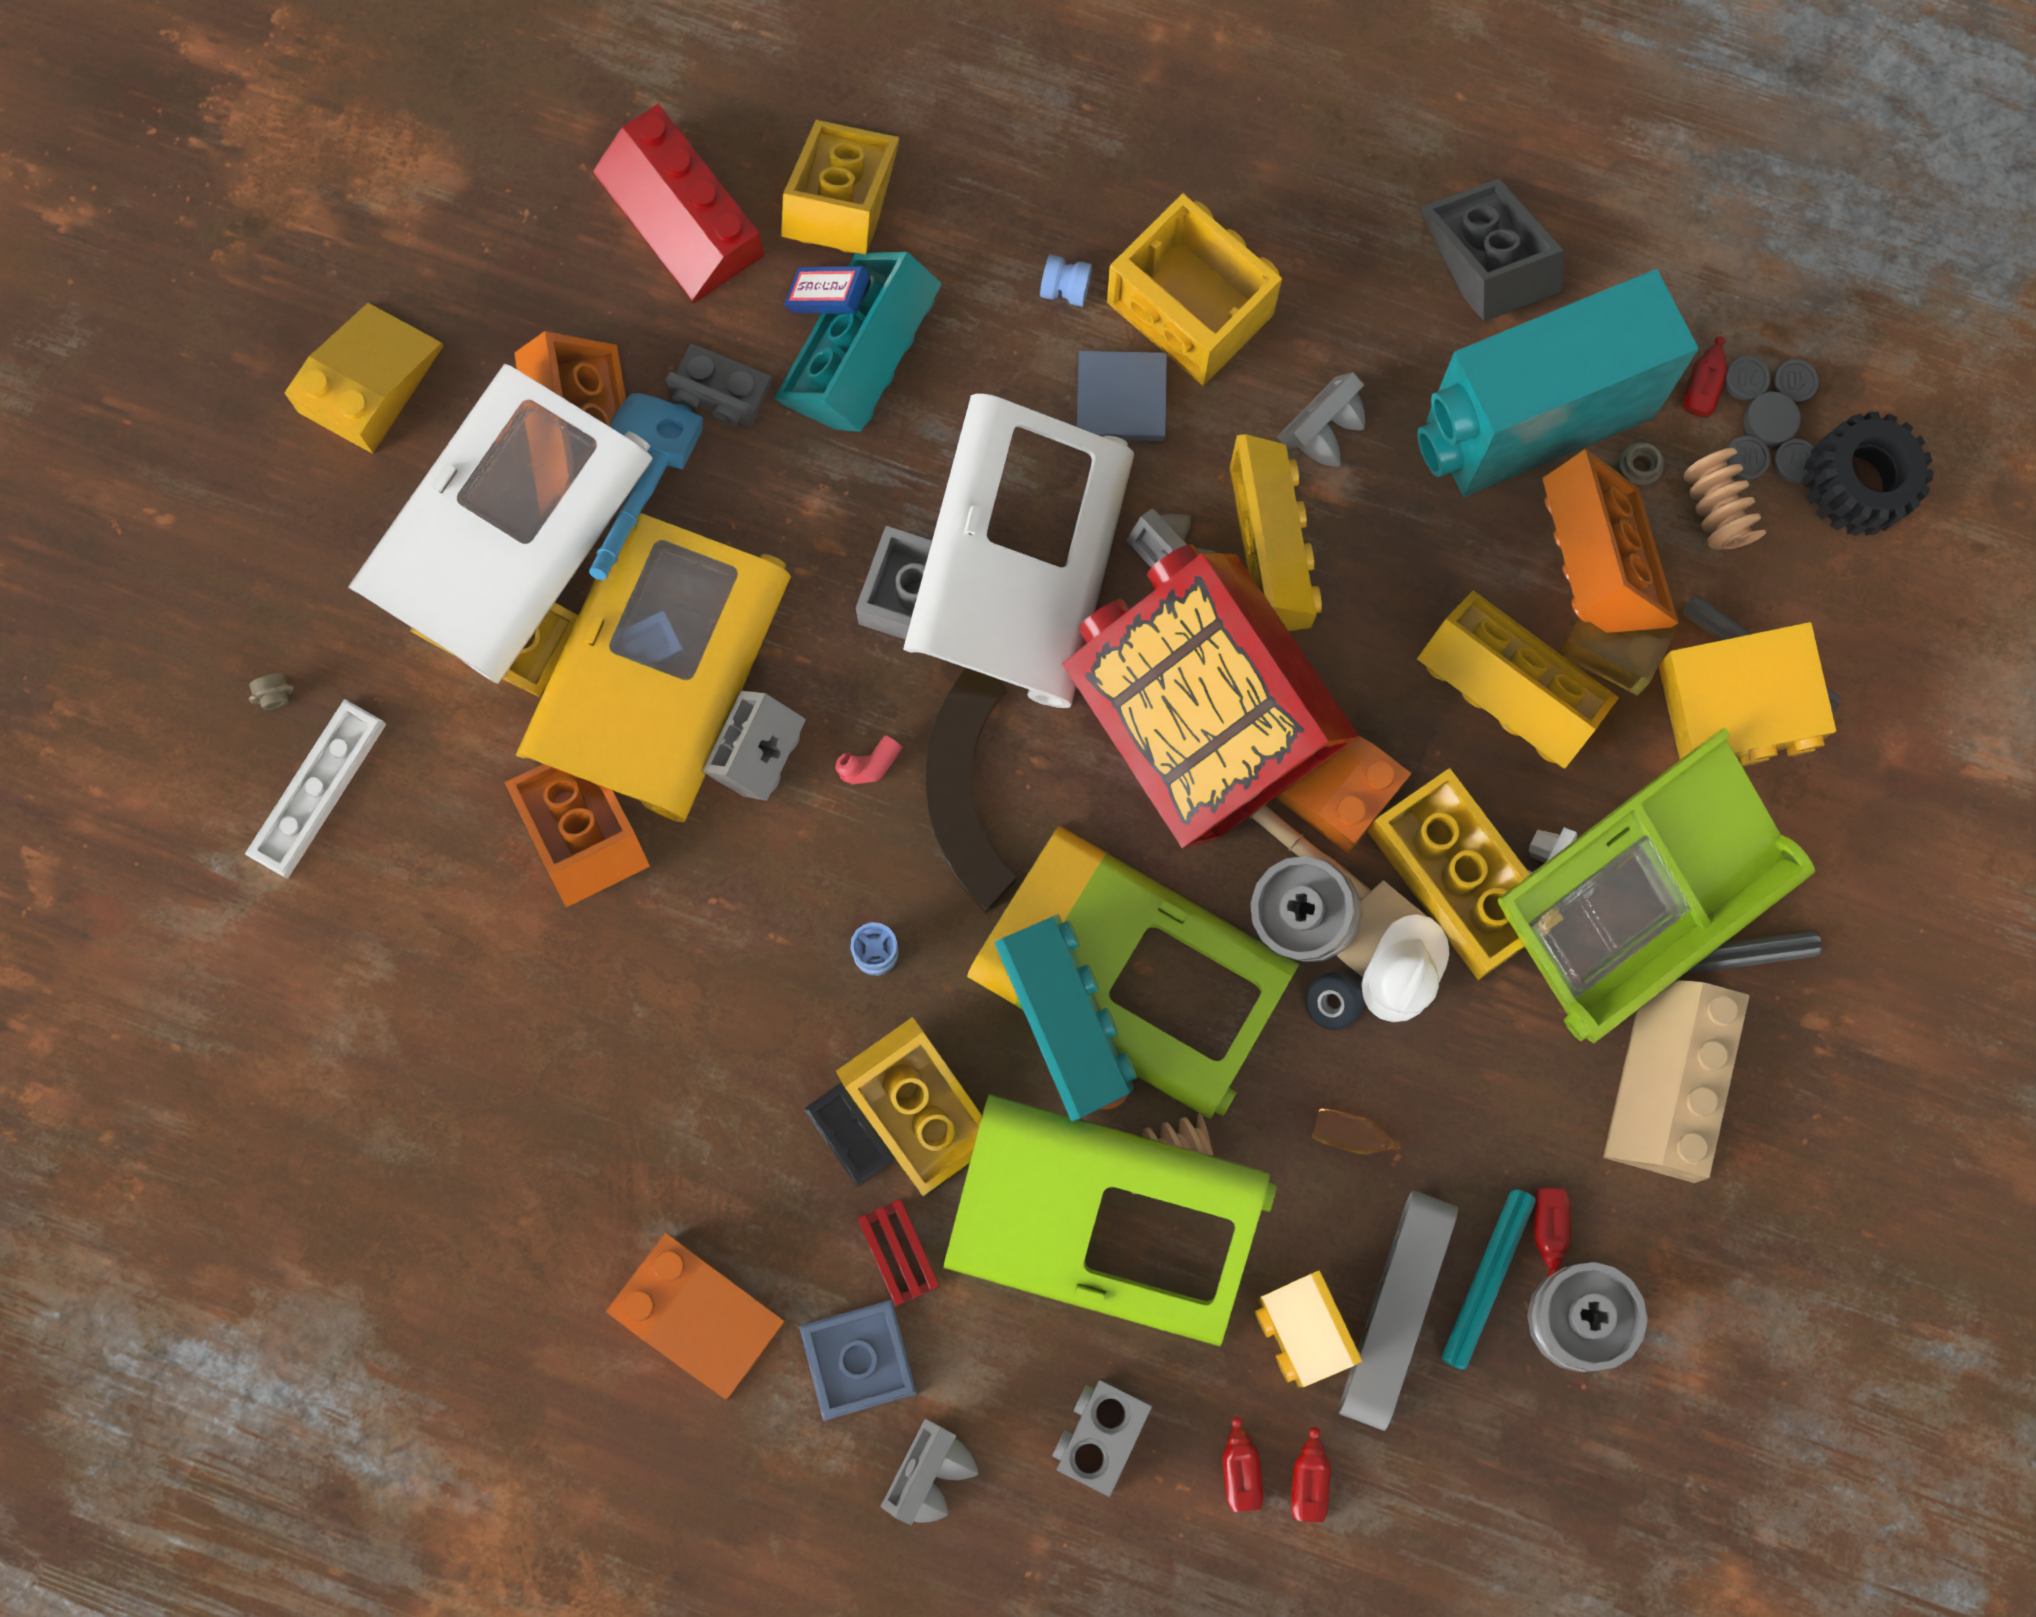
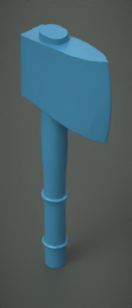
[589,393,703,580]

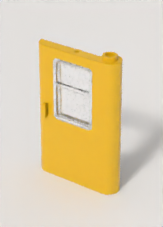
[516,513,791,822]

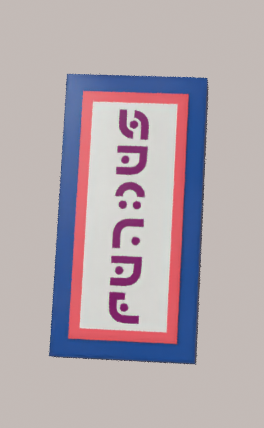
[784,266,871,313]

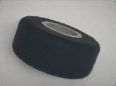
[1305,972,1364,1030]

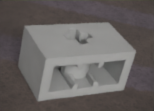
[702,691,806,801]

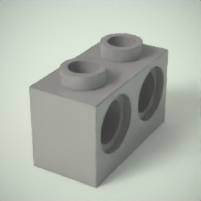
[1052,1380,1152,1497]

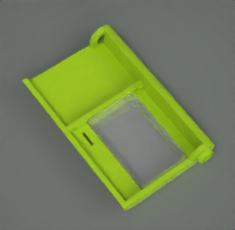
[1498,728,1815,1043]

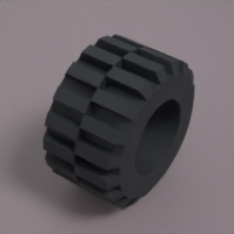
[1803,412,1934,536]

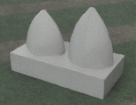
[1277,372,1365,467]
[1126,508,1215,567]
[880,1418,979,1526]

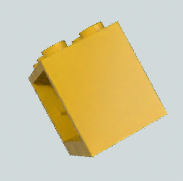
[1107,193,1282,386]
[1658,622,1837,766]

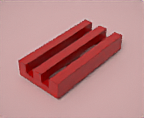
[857,1199,940,1307]

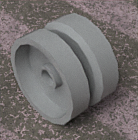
[1250,856,1362,963]
[1527,1262,1648,1372]

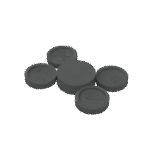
[1724,356,1819,484]

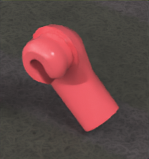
[835,735,903,785]

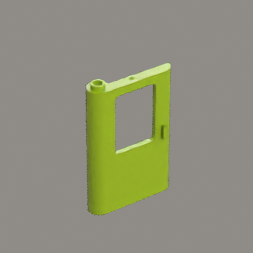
[943,1094,1277,1347]

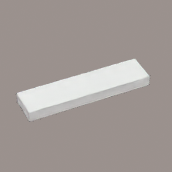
[245,699,386,879]

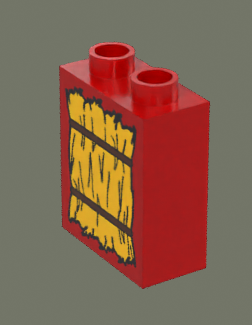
[1062,544,1360,848]

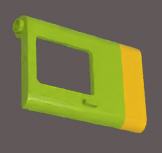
[967,826,1300,1120]

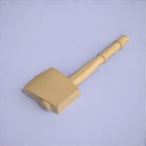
[1250,805,1426,977]

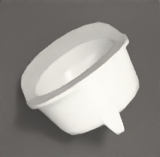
[1361,914,1449,1022]

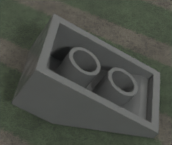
[1422,178,1564,321]

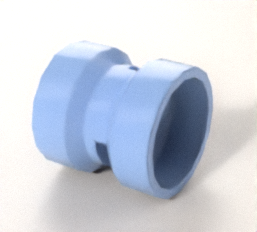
[1040,254,1093,307]
[850,922,899,976]

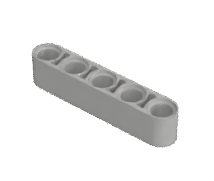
[1338,1190,1458,1431]

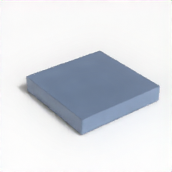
[1077,351,1167,442]
[799,1300,917,1421]

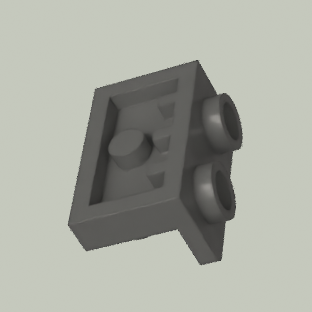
[666,343,772,428]

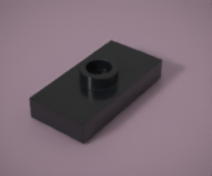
[804,1082,897,1187]

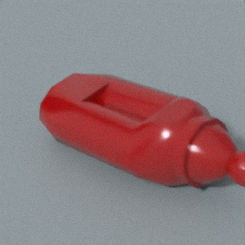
[1683,336,1727,418]
[1534,1188,1571,1277]
[1222,1417,1264,1512]
[1291,1427,1331,1523]

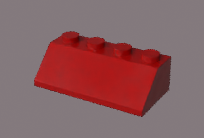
[593,103,764,304]

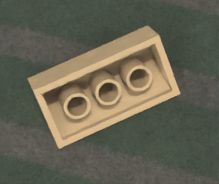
[1603,980,1750,1183]

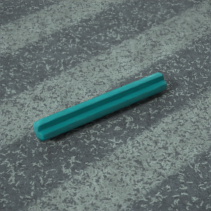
[1441,1189,1536,1369]

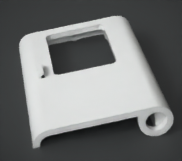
[903,394,1134,708]

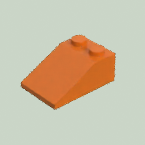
[1276,736,1412,855]
[504,764,650,908]
[605,1232,785,1400]

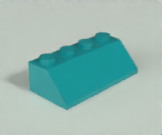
[774,252,942,432]
[994,914,1137,1122]

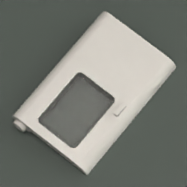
[348,364,653,684]

